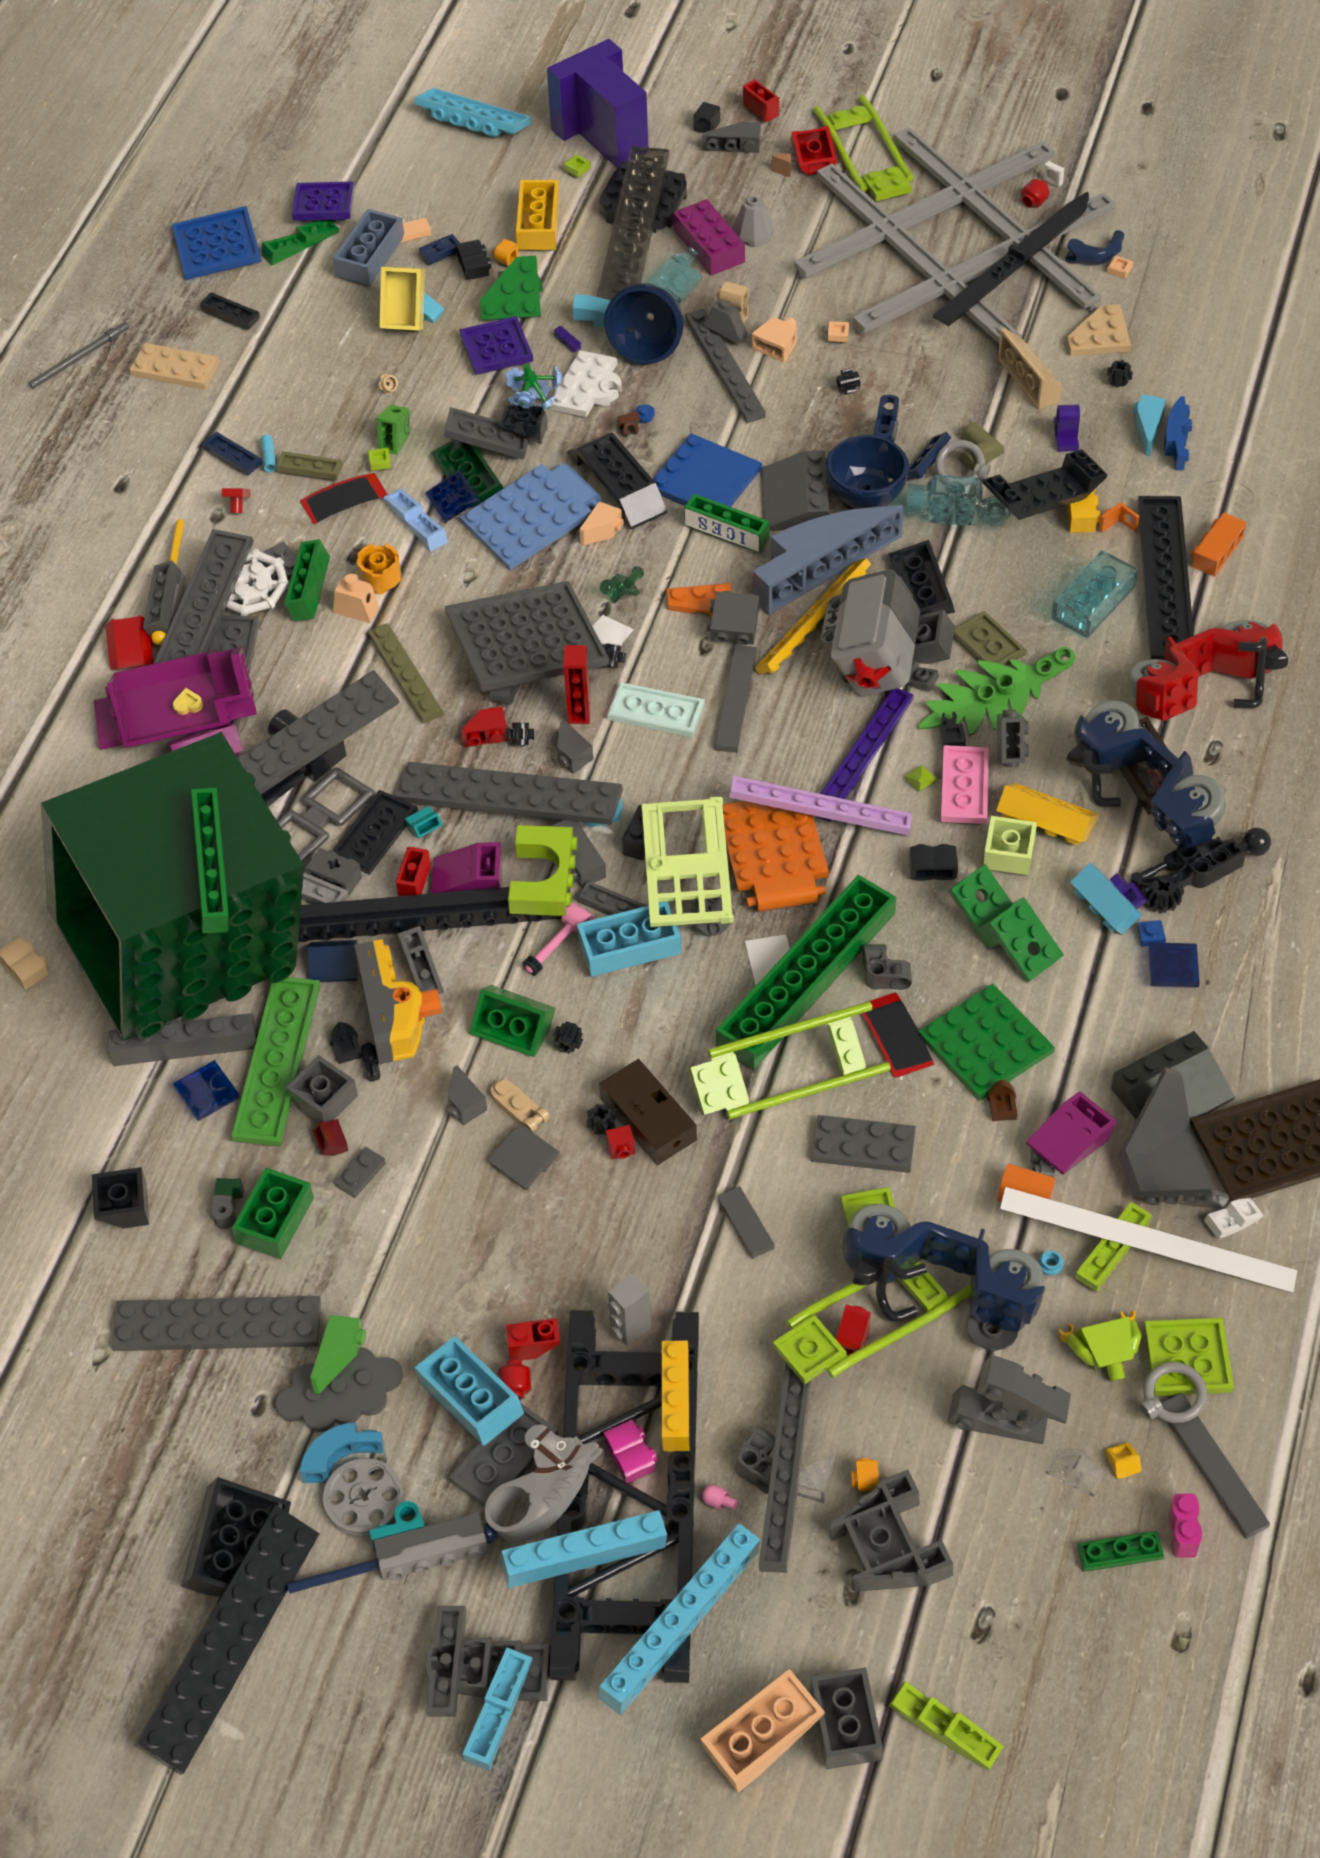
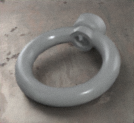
[935,440,991,488]
[1139,1362,1207,1423]

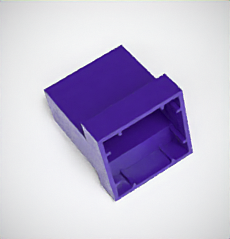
[547,39,649,168]

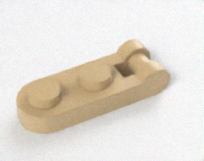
[491,1079,550,1132]

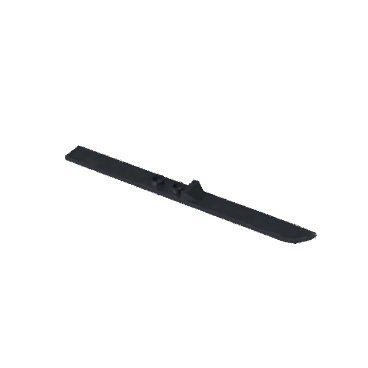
[933,192,1089,327]

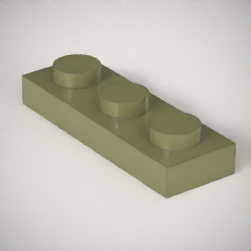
[276,451,343,480]

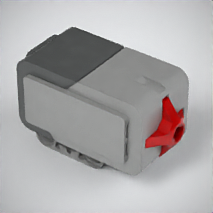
[821,569,920,696]

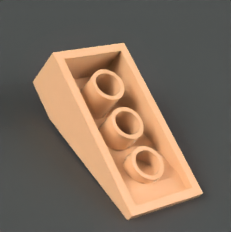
[701,1669,825,1793]

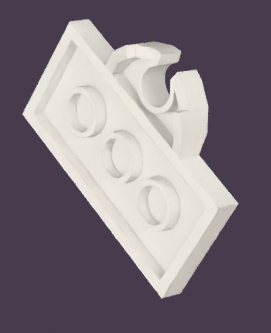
[549,350,622,417]

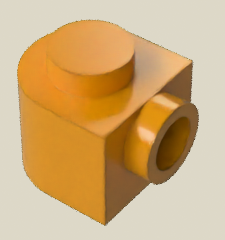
[493,239,519,266]
[851,1458,879,1492]

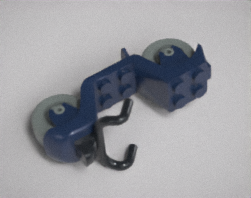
[1066,700,1226,849]
[842,1204,1045,1332]

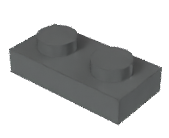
[335,1146,386,1198]

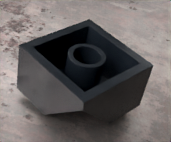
[92,1167,149,1229]

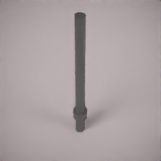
[28,322,130,389]

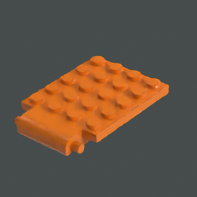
[722,801,829,912]

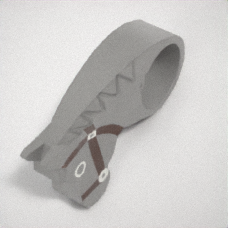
[485,1424,603,1543]

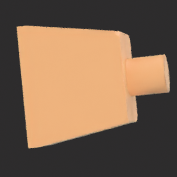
[752,317,797,363]
[333,574,380,623]

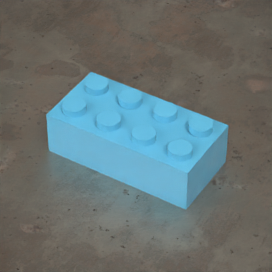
[577,901,681,977]
[414,1336,524,1446]

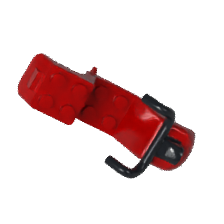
[1128,620,1288,721]

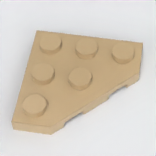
[1067,304,1131,356]

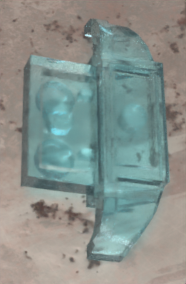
[647,248,703,304]

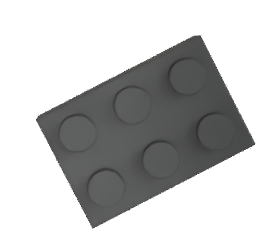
[810,1667,883,1769]

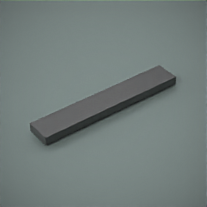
[715,645,757,753]
[1161,1393,1270,1539]

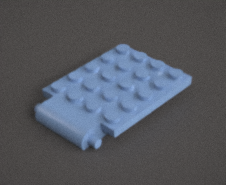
[460,464,602,571]

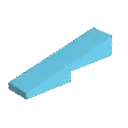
[462,1648,533,1771]

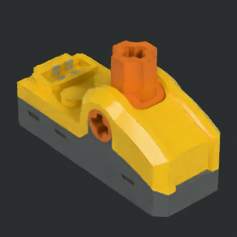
[355,939,442,1064]

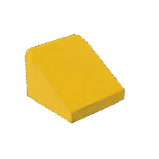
[1105,1442,1142,1479]

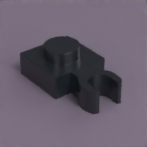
[940,712,966,747]

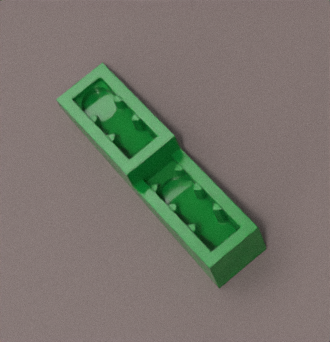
[262,220,339,266]

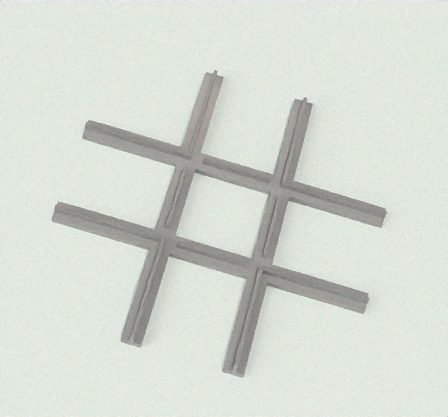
[794,127,1116,343]

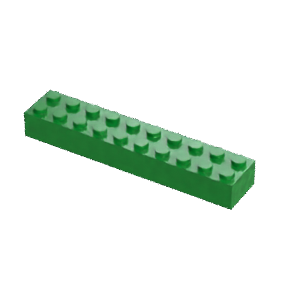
[716,874,896,1070]

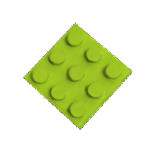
[1144,1318,1234,1396]

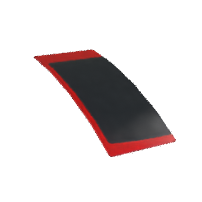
[300,473,388,524]
[862,992,934,1078]

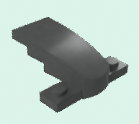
[426,1606,551,1717]

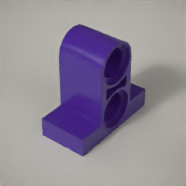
[1053,404,1080,452]

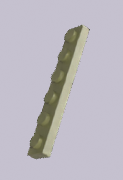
[368,623,443,724]

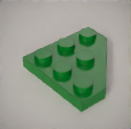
[480,255,541,321]

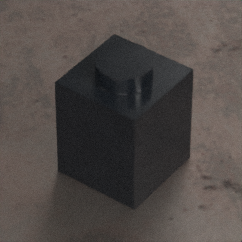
[693,102,720,133]

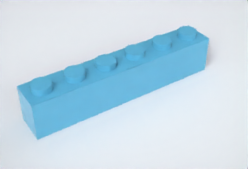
[501,1510,667,1588]

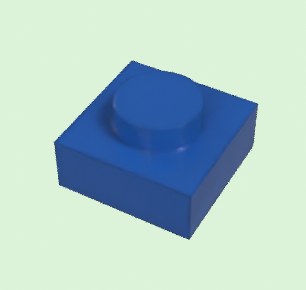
[1137,920,1166,947]

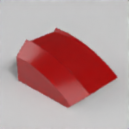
[790,126,837,175]
[105,615,154,669]

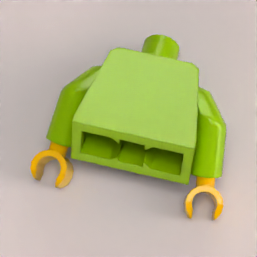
[1059,1310,1142,1382]

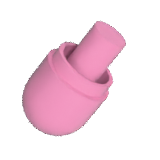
[701,1485,738,1510]

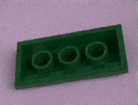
[431,440,504,508]

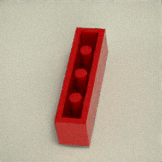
[563,645,591,724]

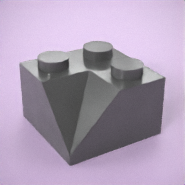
[286,1055,358,1123]

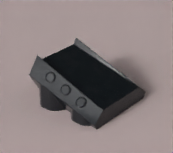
[499,405,548,444]

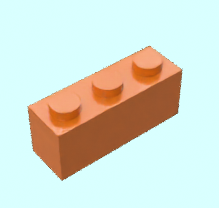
[1191,512,1247,577]

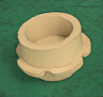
[379,374,398,394]

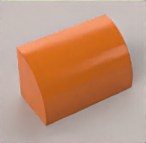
[997,1163,1056,1202]

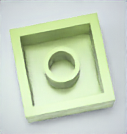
[983,816,1037,875]

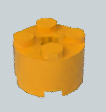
[357,543,402,594]

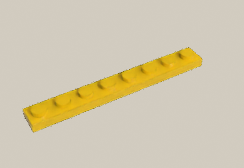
[755,558,871,674]

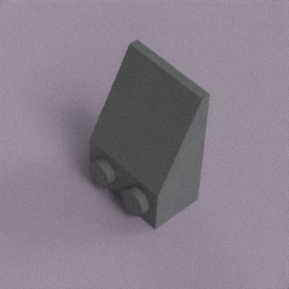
[913,610,955,664]

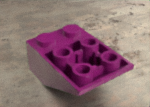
[431,842,503,893]
[1026,1091,1117,1175]

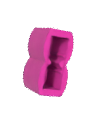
[603,1420,658,1483]
[1168,1494,1202,1558]

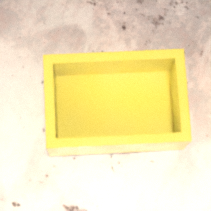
[380,266,425,330]

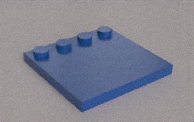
[172,206,262,280]
[653,433,762,507]

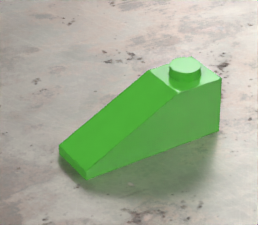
[310,1315,366,1394]

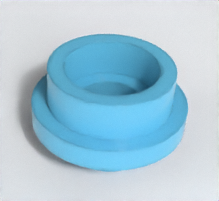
[1038,1250,1064,1275]

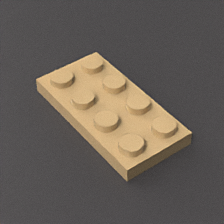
[130,343,220,390]

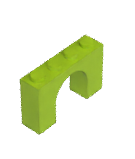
[508,825,578,916]

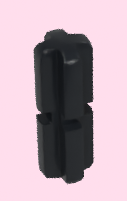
[361,1042,381,1082]

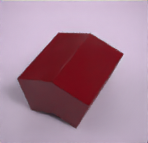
[312,1119,349,1156]

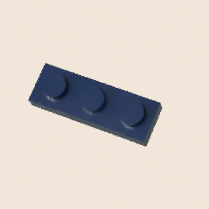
[202,431,262,476]
[907,432,951,481]

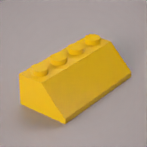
[996,783,1100,845]

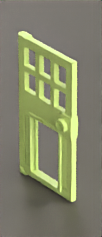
[642,797,734,927]

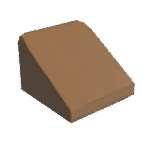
[772,154,791,177]

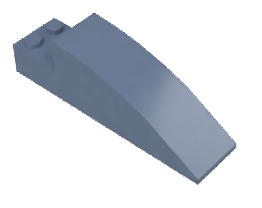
[753,505,904,615]

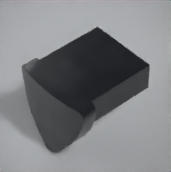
[329,1022,362,1064]

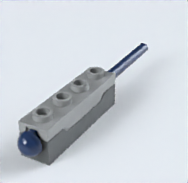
[287,1512,498,1594]

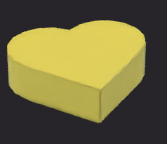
[173,688,203,715]

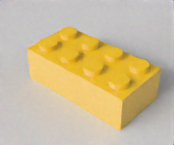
[516,180,560,250]

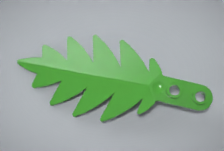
[919,647,1076,735]

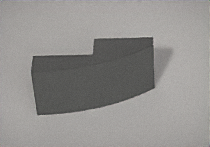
[906,660,939,691]

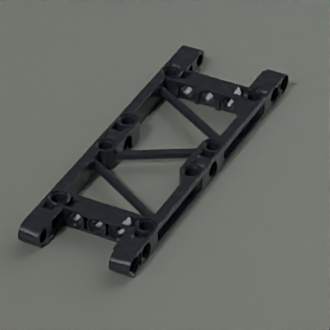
[550,1310,699,1683]

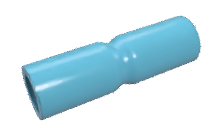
[260,435,277,472]

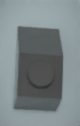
[704,298,747,344]
[557,720,593,773]
[447,1065,487,1126]

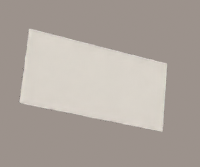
[745,934,790,985]

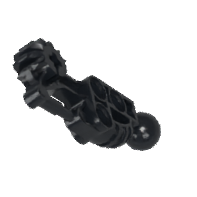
[1130,827,1271,913]

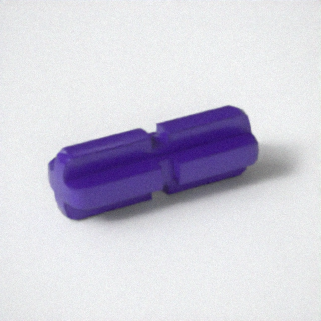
[554,326,581,352]

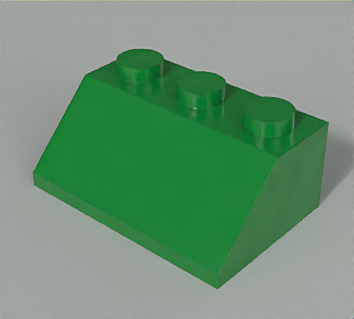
[469,985,556,1057]

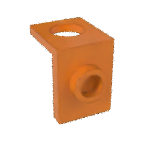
[1099,502,1139,532]

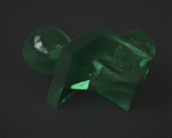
[599,566,644,604]

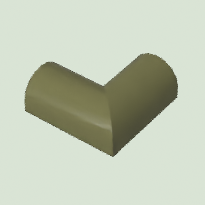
[959,422,1004,471]

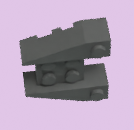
[948,1354,1071,1444]
[829,1470,953,1592]

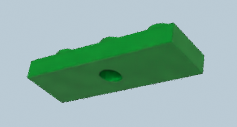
[1077,1531,1164,1572]

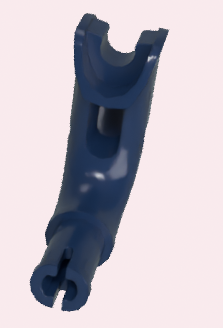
[1065,230,1124,265]

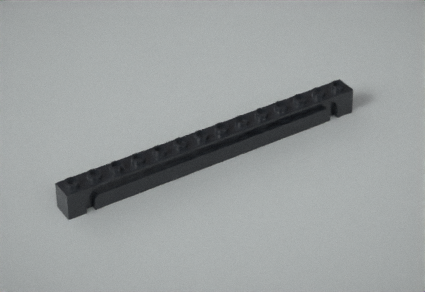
[298,887,570,942]

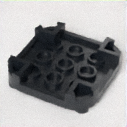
[599,161,687,233]

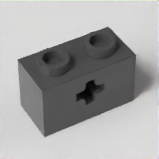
[306,848,362,897]

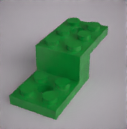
[948,864,1064,983]

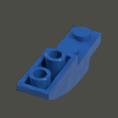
[1164,396,1192,471]

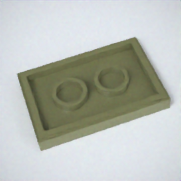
[953,611,1027,666]

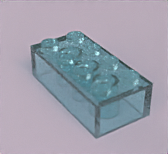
[1051,550,1138,638]

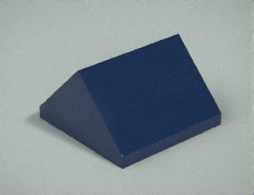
[307,940,358,983]

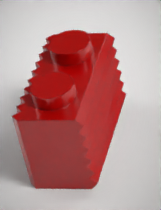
[743,79,780,122]
[395,847,431,896]

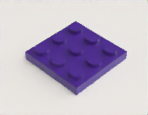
[292,181,354,222]
[459,316,533,375]

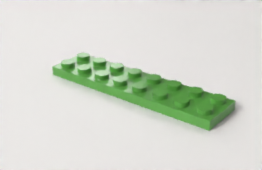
[231,977,321,1146]

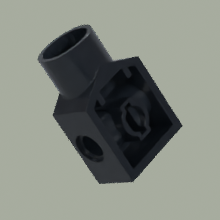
[268,709,347,782]

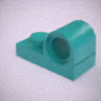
[369,1501,424,1551]

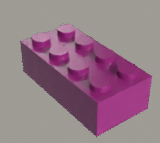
[673,199,745,276]

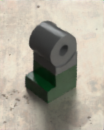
[211,1178,244,1229]

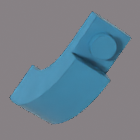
[300,1423,384,1483]

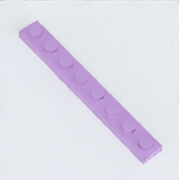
[729,776,912,835]

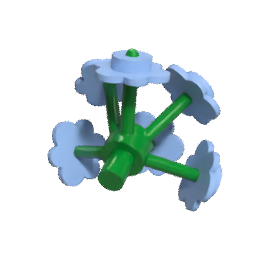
[505,364,562,409]

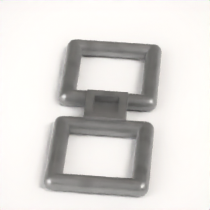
[277,767,375,863]

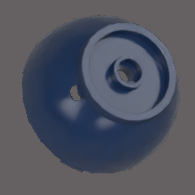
[604,283,684,365]
[825,435,910,510]

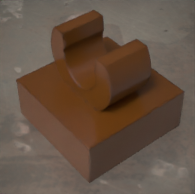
[616,412,640,437]

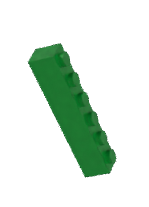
[191,788,229,933]

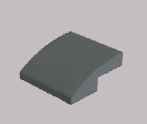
[488,1125,560,1190]

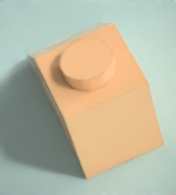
[579,502,624,545]

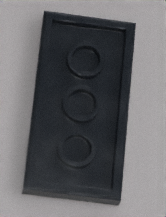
[332,790,418,875]

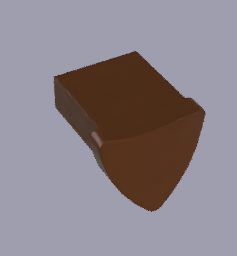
[986,1079,1018,1121]

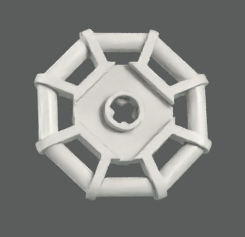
[226,549,290,616]

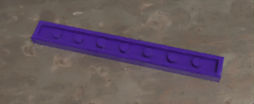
[817,688,914,822]

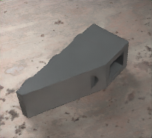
[702,122,761,153]

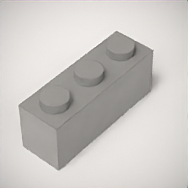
[608,1274,651,1346]

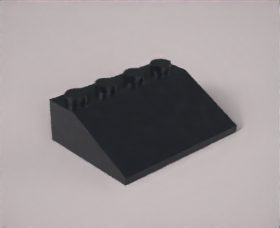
[181,1477,291,1597]

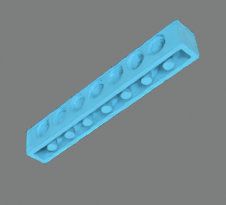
[599,1524,761,1716]

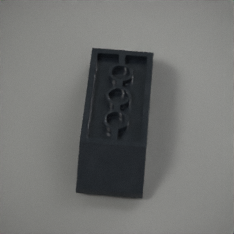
[567,432,667,530]
[982,449,1108,520]

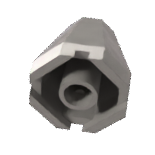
[732,196,774,247]

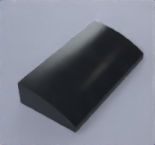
[889,540,955,615]

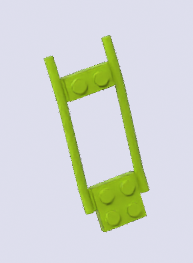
[813,95,914,201]
[688,1001,890,1120]
[773,1262,970,1385]

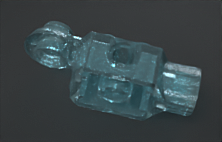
[906,475,1012,527]

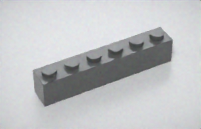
[108,1013,257,1066]

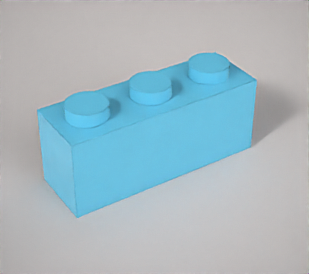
[1070,863,1142,934]

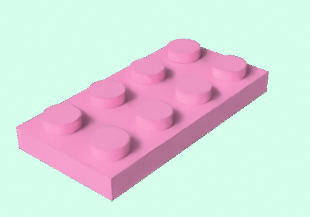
[941,745,989,824]

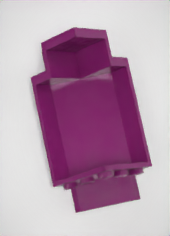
[94,647,257,750]

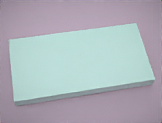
[607,682,705,737]

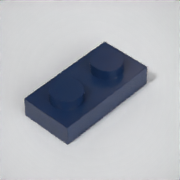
[419,234,460,265]

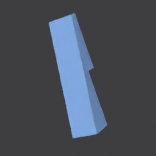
[383,488,448,552]

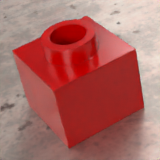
[606,1125,635,1160]

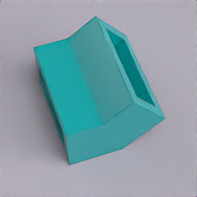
[405,806,443,838]

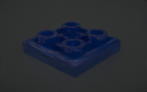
[425,470,480,523]
[1148,943,1200,987]
[173,1060,240,1121]

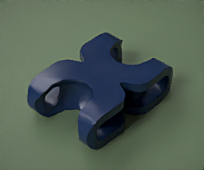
[874,395,899,443]

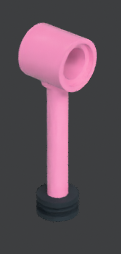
[522,903,594,976]

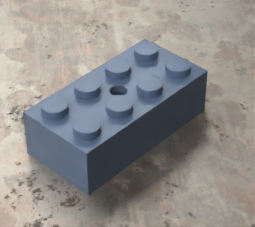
[333,209,404,286]

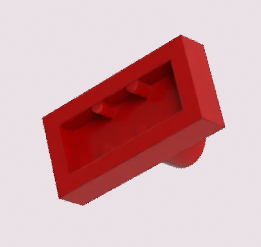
[222,488,251,513]

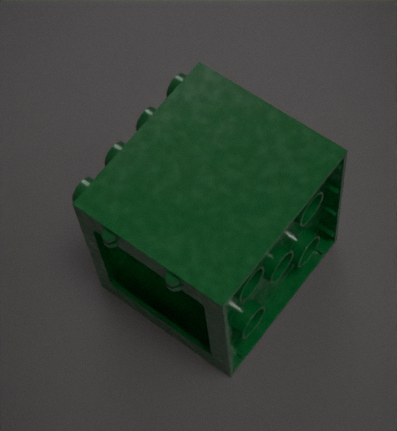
[41,732,304,1041]

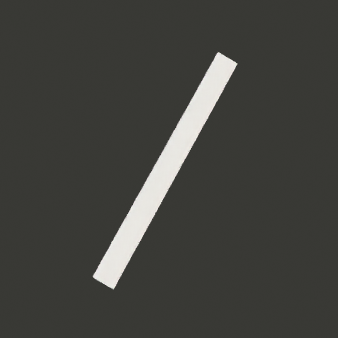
[1000,1187,1297,1293]

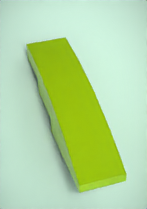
[888,1681,1004,1770]

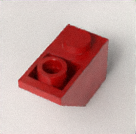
[462,706,508,747]
[836,1304,871,1363]
[506,1318,560,1361]

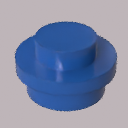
[634,404,655,423]

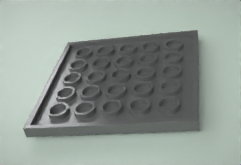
[445,581,609,692]

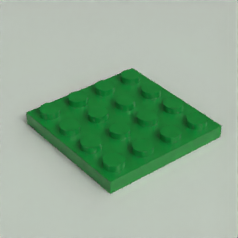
[918,983,1055,1101]

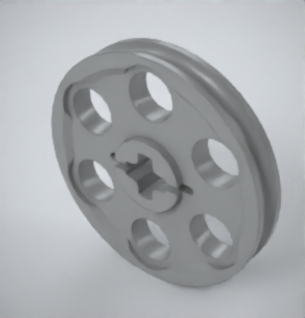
[323,1458,404,1537]

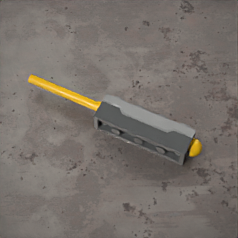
[143,519,186,645]

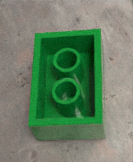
[232,1167,314,1259]

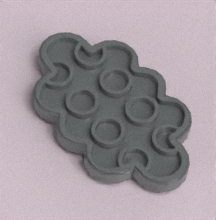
[276,1347,403,1432]

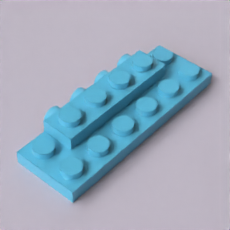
[415,88,532,137]

